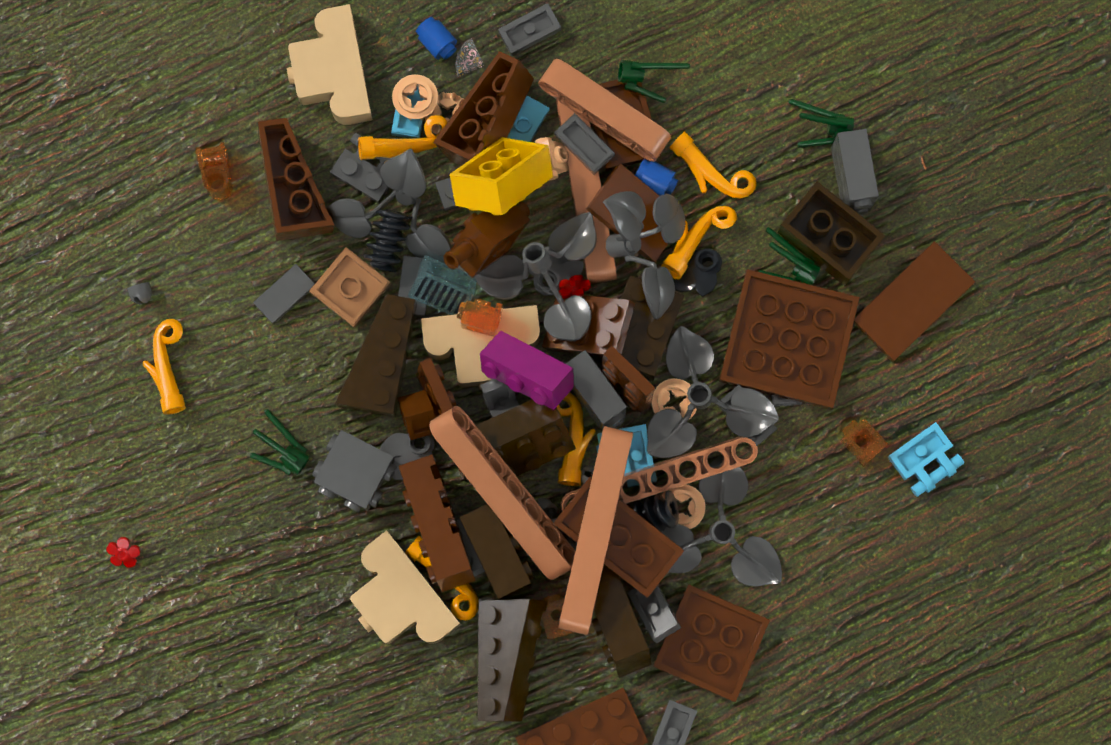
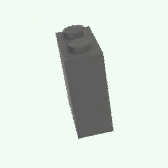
[831,129,879,216]
[566,350,627,432]

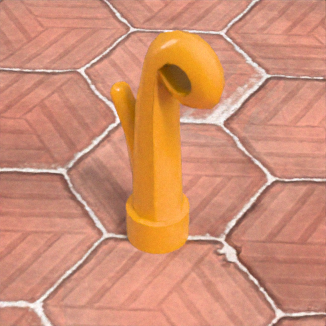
[358,115,448,160]
[669,131,756,199]
[661,206,737,279]
[143,319,186,415]
[557,392,596,486]
[405,536,479,621]

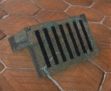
[408,255,477,315]

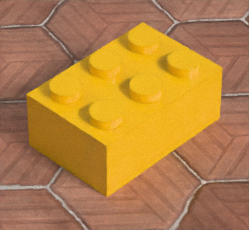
[450,137,553,215]

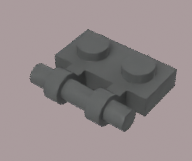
[330,133,389,204]

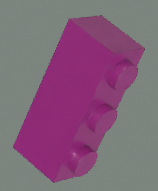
[480,330,574,410]

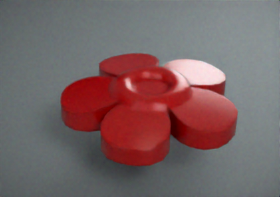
[558,275,591,298]
[106,537,141,568]

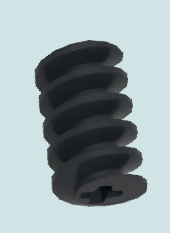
[363,209,413,273]
[627,491,679,531]

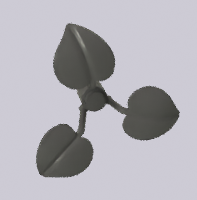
[327,149,452,264]
[603,191,685,320]
[475,212,597,341]
[647,326,779,458]
[661,456,782,587]

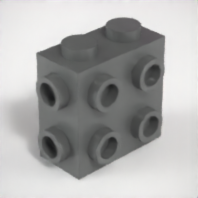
[312,430,397,513]

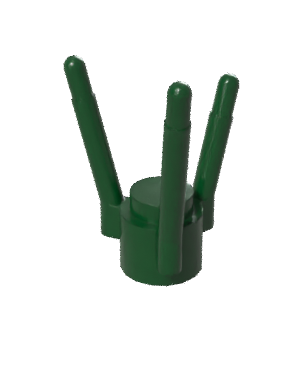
[618,60,690,103]
[789,99,854,147]
[759,227,821,285]
[250,409,310,475]

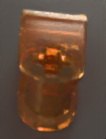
[196,142,233,200]

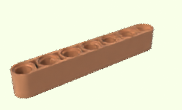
[556,100,617,284]
[429,406,575,580]
[558,426,633,635]
[561,436,758,511]

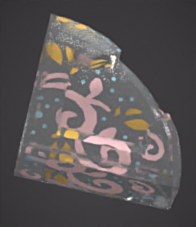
[455,38,484,77]

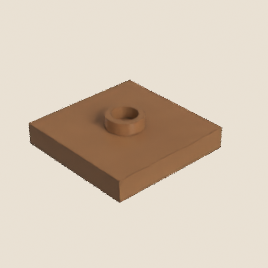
[309,247,391,328]

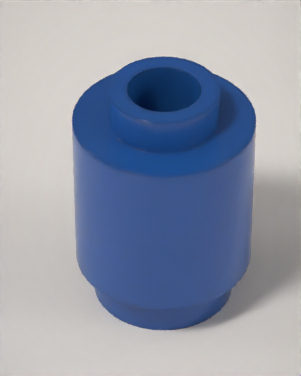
[416,17,457,60]
[635,159,679,196]

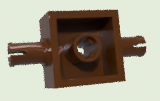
[443,202,530,278]

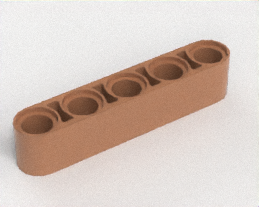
[538,59,671,162]

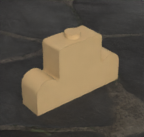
[287,4,373,125]
[421,305,540,390]
[350,530,461,644]

